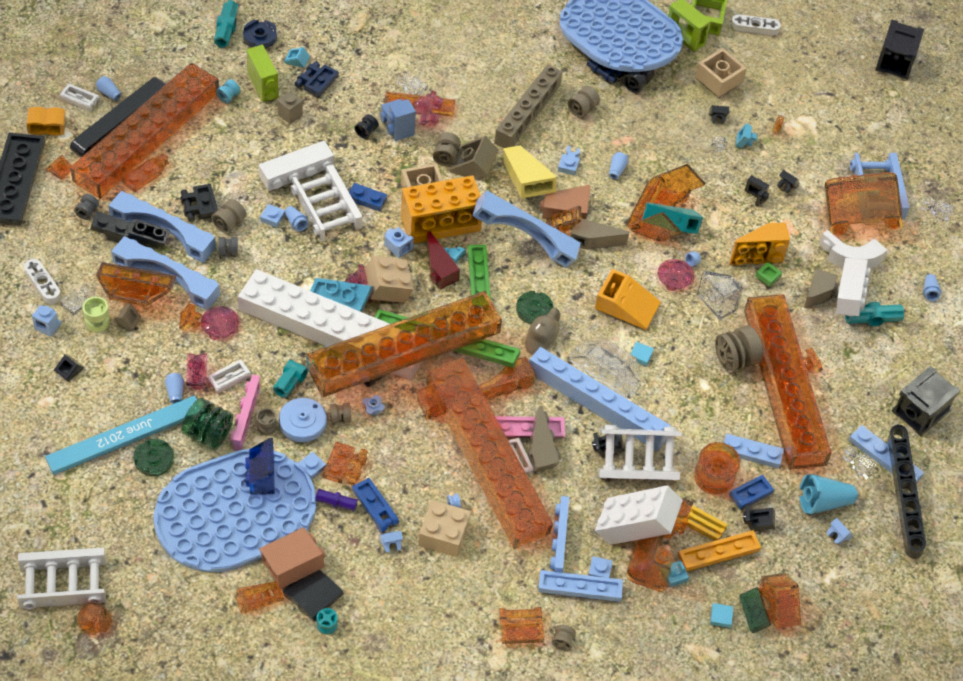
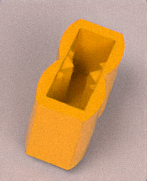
[26,107,66,135]

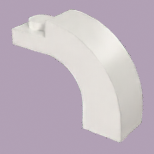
[819,230,887,268]

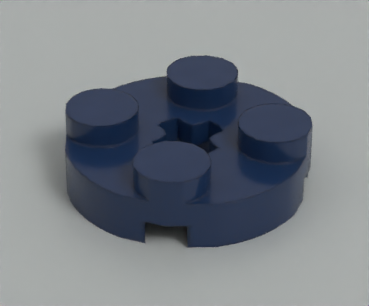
[243,20,277,48]

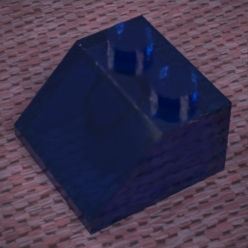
[245,438,275,495]

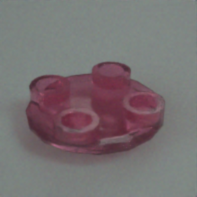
[657,259,694,291]
[201,306,239,340]

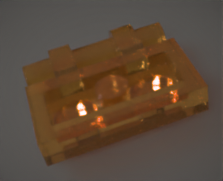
[322,442,368,486]

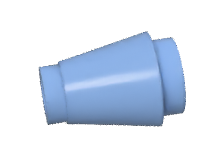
[96,76,122,101]
[609,152,629,180]
[285,206,308,231]
[923,274,942,301]
[164,373,184,404]

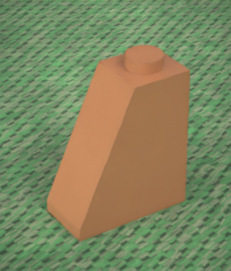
[540,185,591,223]

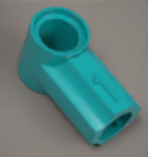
[273,359,308,398]

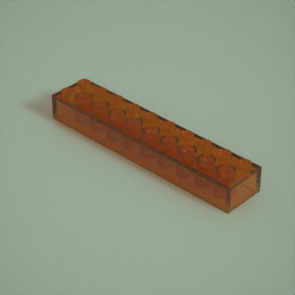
[70,62,219,199]
[306,291,502,398]
[744,294,832,470]
[426,358,553,549]

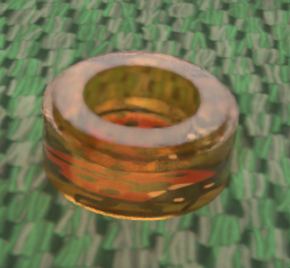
[772,114,785,133]

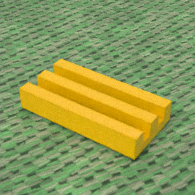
[682,505,728,541]

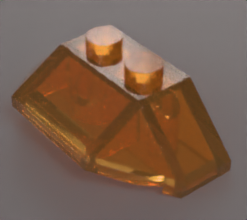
[96,262,176,306]

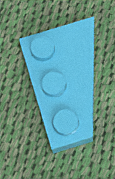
[310,278,374,312]

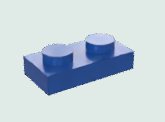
[349,183,387,212]
[729,474,774,510]

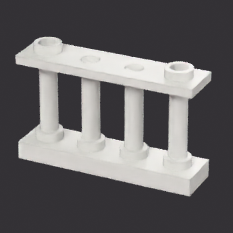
[291,164,363,241]
[598,425,682,480]
[17,548,106,610]

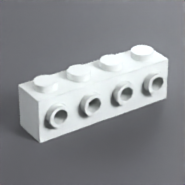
[258,141,334,191]
[836,258,871,316]

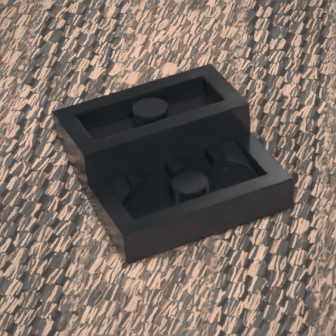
[282,570,344,620]

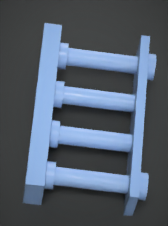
[850,153,910,219]

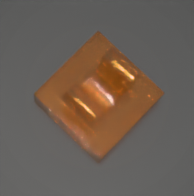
[179,303,202,331]
[800,347,823,373]

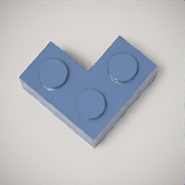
[379,99,416,141]

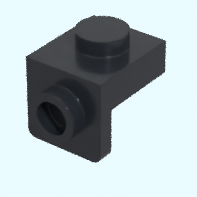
[745,175,770,207]
[592,433,625,458]
[743,504,775,531]

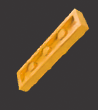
[677,530,761,572]

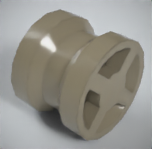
[552,625,576,650]

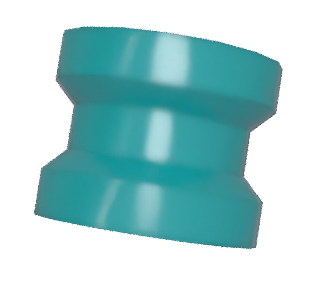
[317,608,338,635]

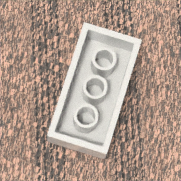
[595,485,683,545]

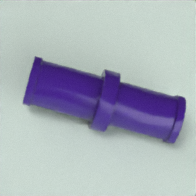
[315,488,358,512]

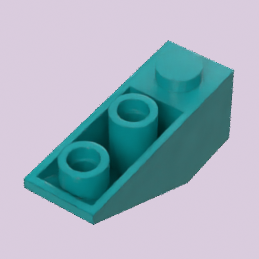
[642,202,703,234]

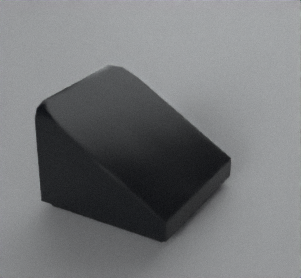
[54,354,84,382]

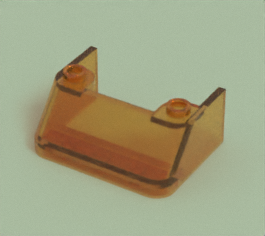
[626,164,706,242]

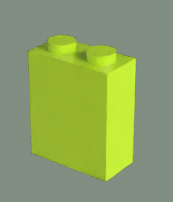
[246,45,279,102]

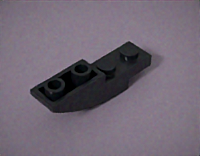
[90,211,170,247]

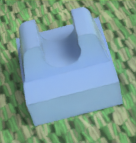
[827,518,854,545]
[378,531,403,552]

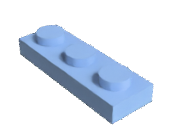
[721,434,784,469]

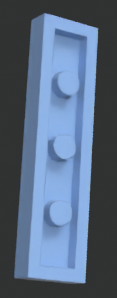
[848,425,924,483]
[550,496,569,572]
[538,570,623,602]

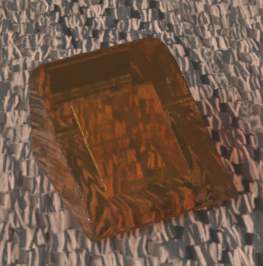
[46,155,75,180]

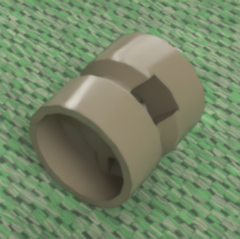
[567,86,600,118]
[433,132,461,166]
[211,199,247,234]

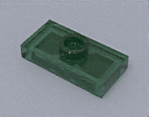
[739,587,771,634]

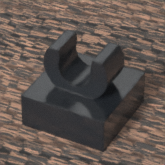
[709,105,729,124]
[777,170,800,193]

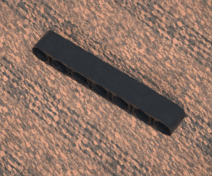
[70,77,171,160]
[888,424,926,559]

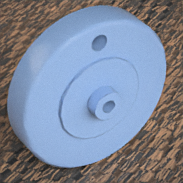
[279,398,327,442]

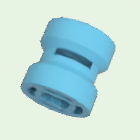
[216,79,241,104]

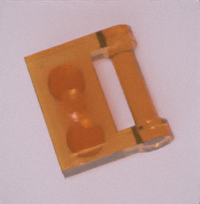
[499,607,544,644]

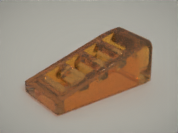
[546,206,581,233]
[235,581,284,613]

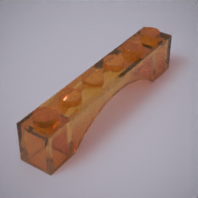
[417,356,535,419]

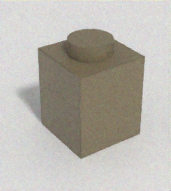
[277,91,303,124]

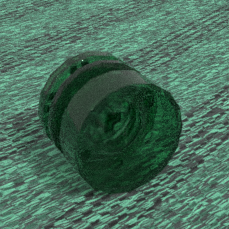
[181,397,233,450]

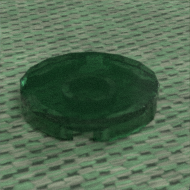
[516,291,553,324]
[133,439,174,476]

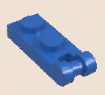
[352,478,399,533]

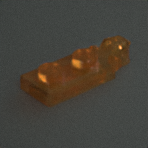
[121,153,169,193]

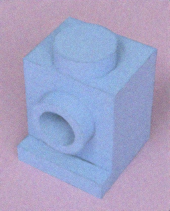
[384,227,413,258]
[32,305,62,337]

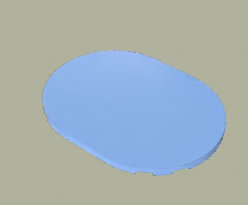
[560,0,683,72]
[154,448,316,572]

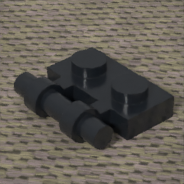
[180,183,218,222]

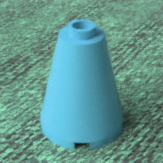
[799,474,858,514]

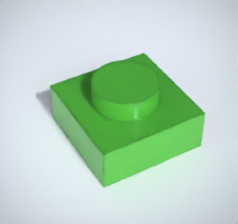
[755,262,782,287]

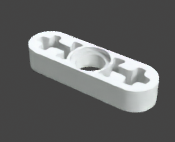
[731,15,781,36]
[24,259,61,304]

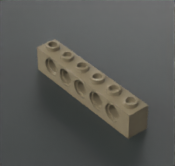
[494,64,563,148]

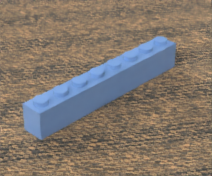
[528,347,671,452]

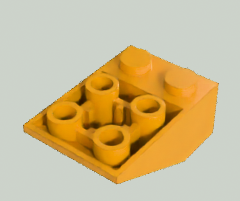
[729,222,790,265]
[595,269,661,330]

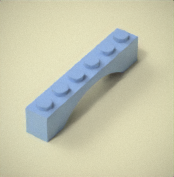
[473,190,581,268]
[109,191,216,263]
[111,236,220,311]

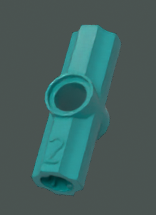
[214,0,239,48]
[845,302,904,326]

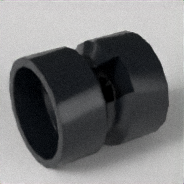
[623,70,655,93]

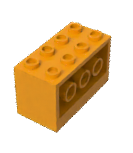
[401,175,482,244]

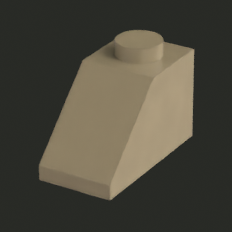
[804,269,839,308]

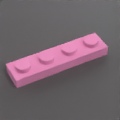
[230,374,261,451]
[485,416,565,438]

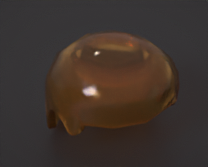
[77,602,112,635]

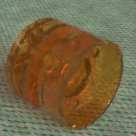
[694,442,740,495]

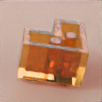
[759,573,801,628]

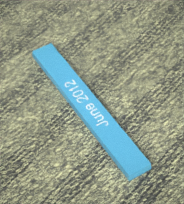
[45,396,203,475]

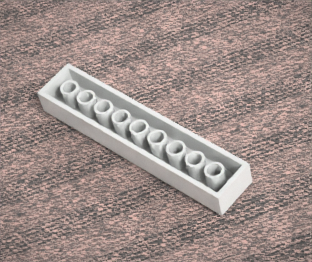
[238,269,428,381]

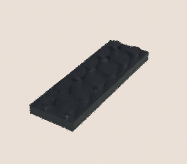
[0,132,45,225]

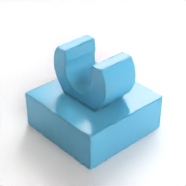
[735,123,757,149]
[661,560,689,587]

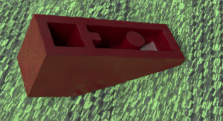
[426,231,460,290]

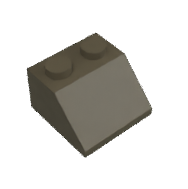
[449,135,499,180]

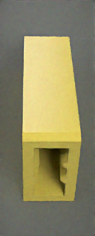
[503,145,556,198]

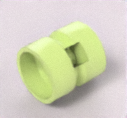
[82,297,110,332]

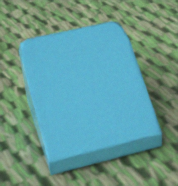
[284,47,310,68]

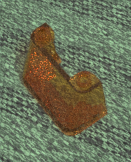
[824,172,903,235]
[626,498,693,593]

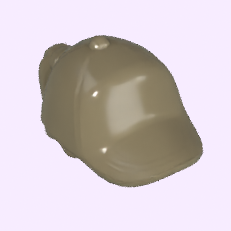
[525,308,561,354]

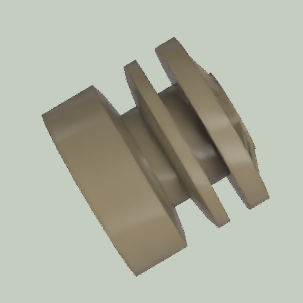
[715,325,763,373]

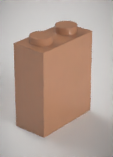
[259,527,326,589]

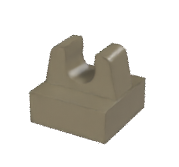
[114,303,141,331]

